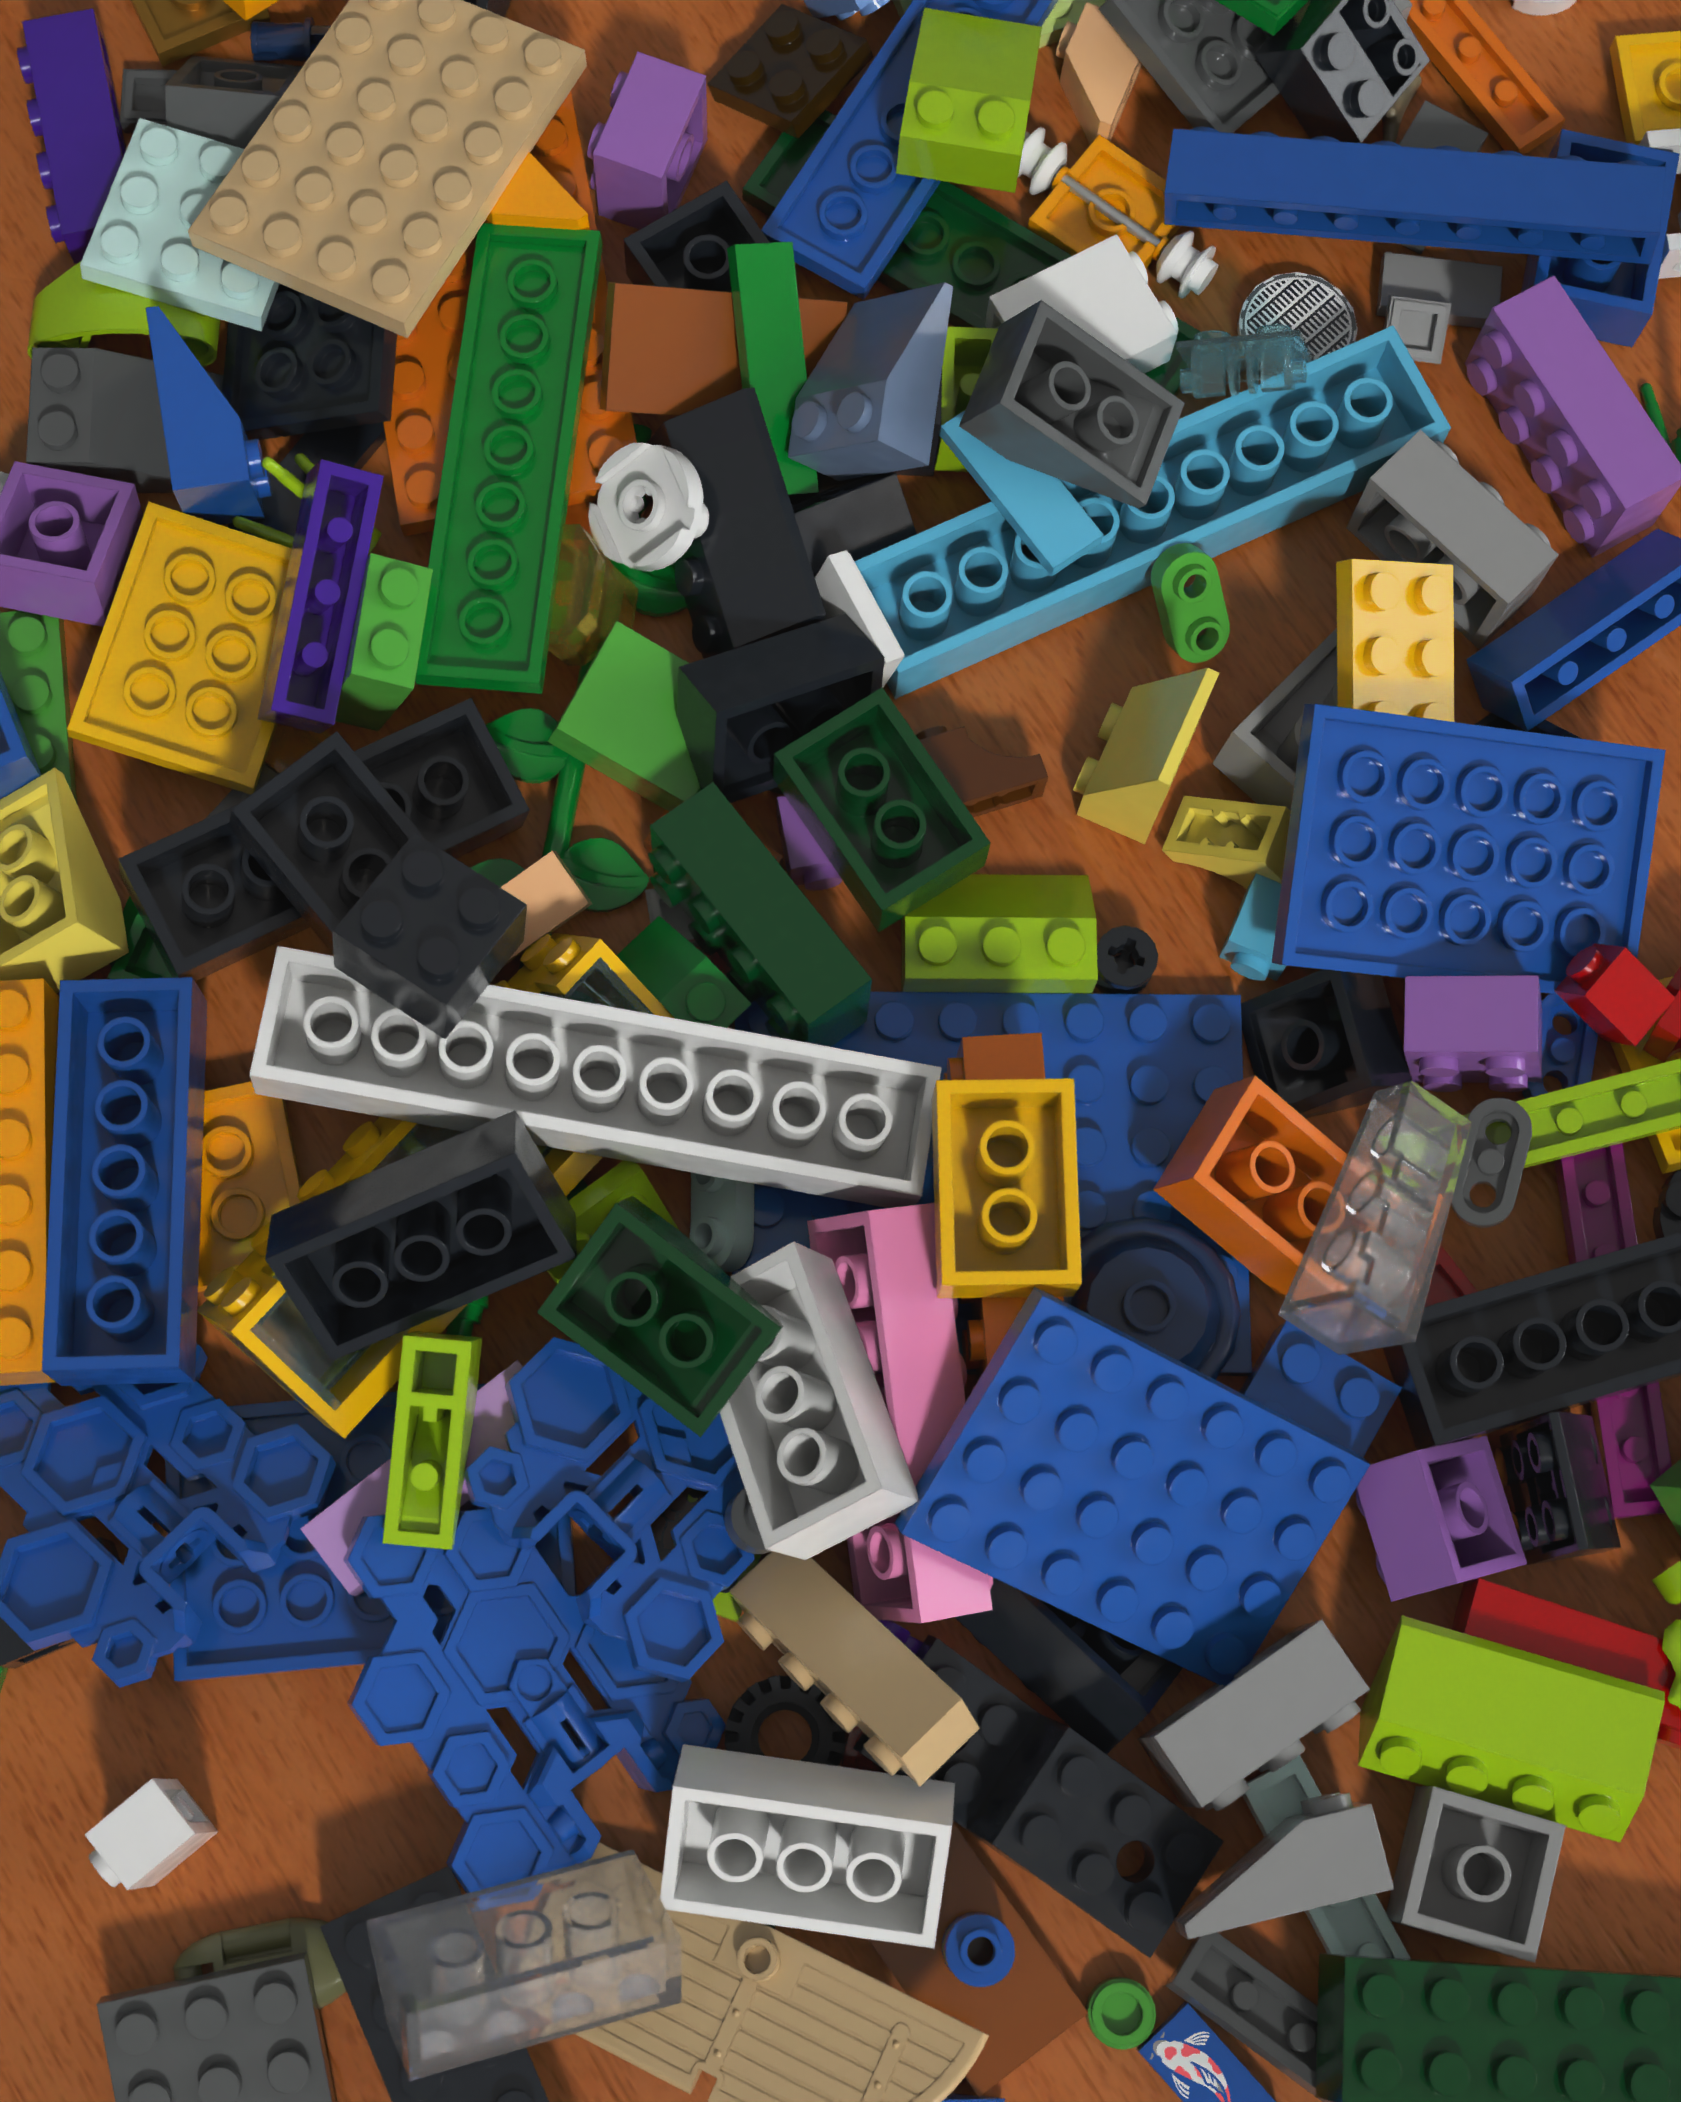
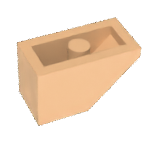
[1056,2,1143,145]

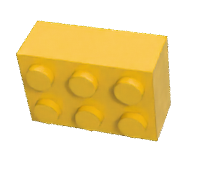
[932,1078,1082,1298]

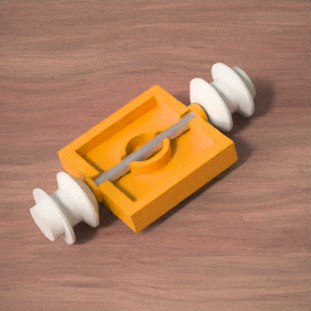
[1018,127,1219,299]

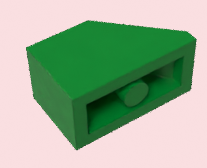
[616,916,751,1028]

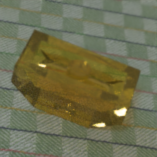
[548,524,639,666]

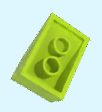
[896,8,1042,193]

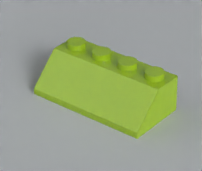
[1358,1615,1665,1843]

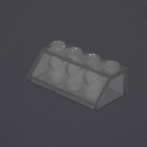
[367,1849,682,2081]

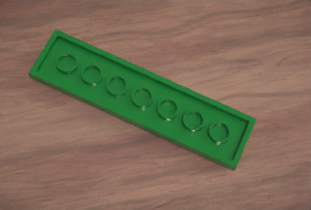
[415,223,603,694]

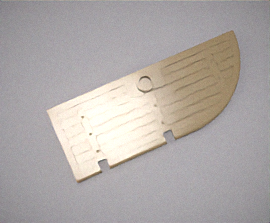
[503,1842,989,2102]

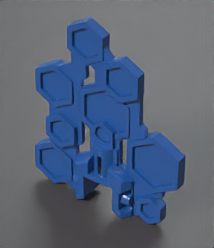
[464,1337,755,1682]
[0,1343,336,1688]
[343,1508,726,1909]

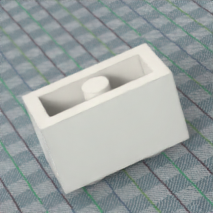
[85,1778,219,1890]

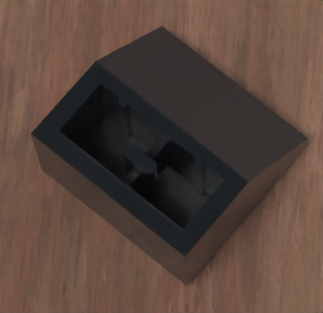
[1255,0,1430,143]

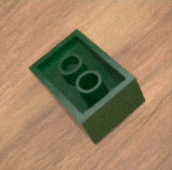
[537,1196,783,1437]

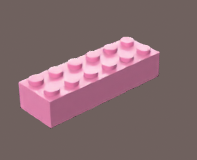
[807,1203,993,1623]

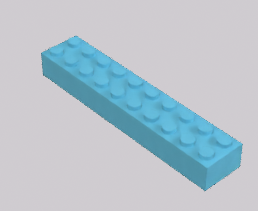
[854,325,1451,699]

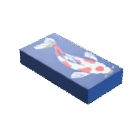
[1136,2001,1276,2102]

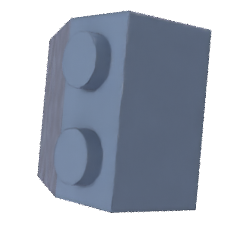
[788,282,953,481]

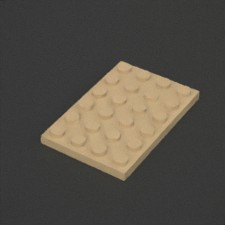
[188,0,587,338]

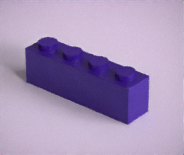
[17,8,126,264]
[258,459,384,734]

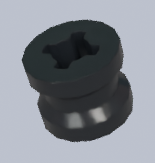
[1095,926,1158,994]

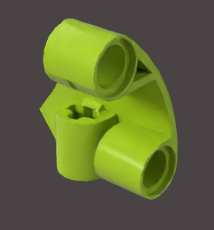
[27,261,220,367]

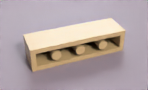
[729,1551,980,1787]

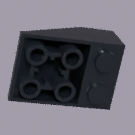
[1495,1411,1621,1565]

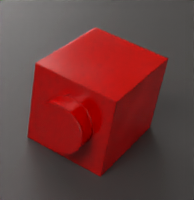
[1554,943,1676,1047]

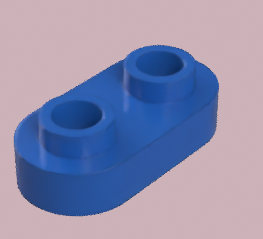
[1522,994,1598,1099]

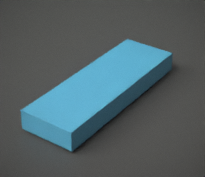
[940,410,1104,577]

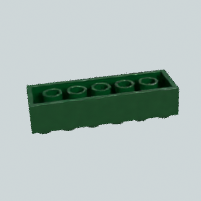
[1316,1953,1681,2102]

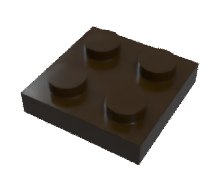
[708,4,873,139]

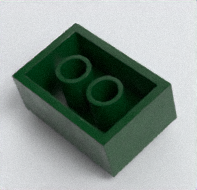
[773,687,991,933]

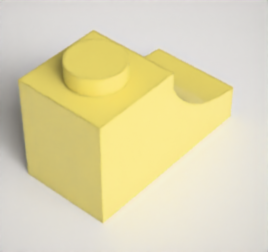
[1162,796,1291,890]

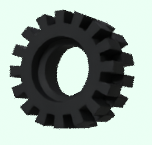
[725,1675,846,1766]

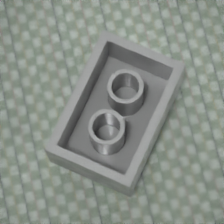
[1346,429,1559,650]
[1137,1620,1370,1811]

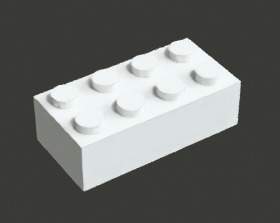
[720,1241,918,1560]
[659,1744,955,1948]

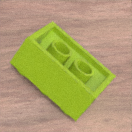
[901,874,1098,994]

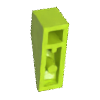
[383,1331,482,1550]

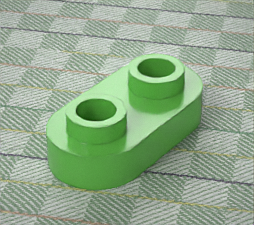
[1151,543,1230,663]

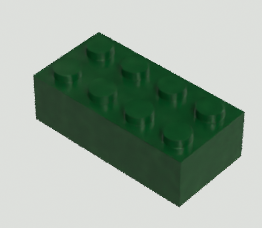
[648,782,872,1047]

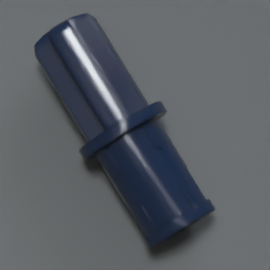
[251,17,331,61]

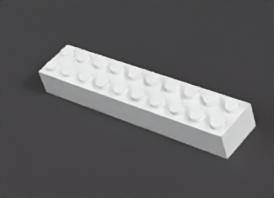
[249,946,942,1208]

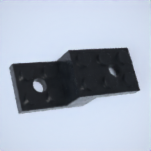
[853,1635,1224,1958]

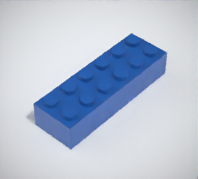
[42,977,207,1386]

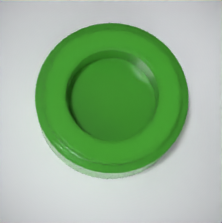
[1086,1977,1156,2050]

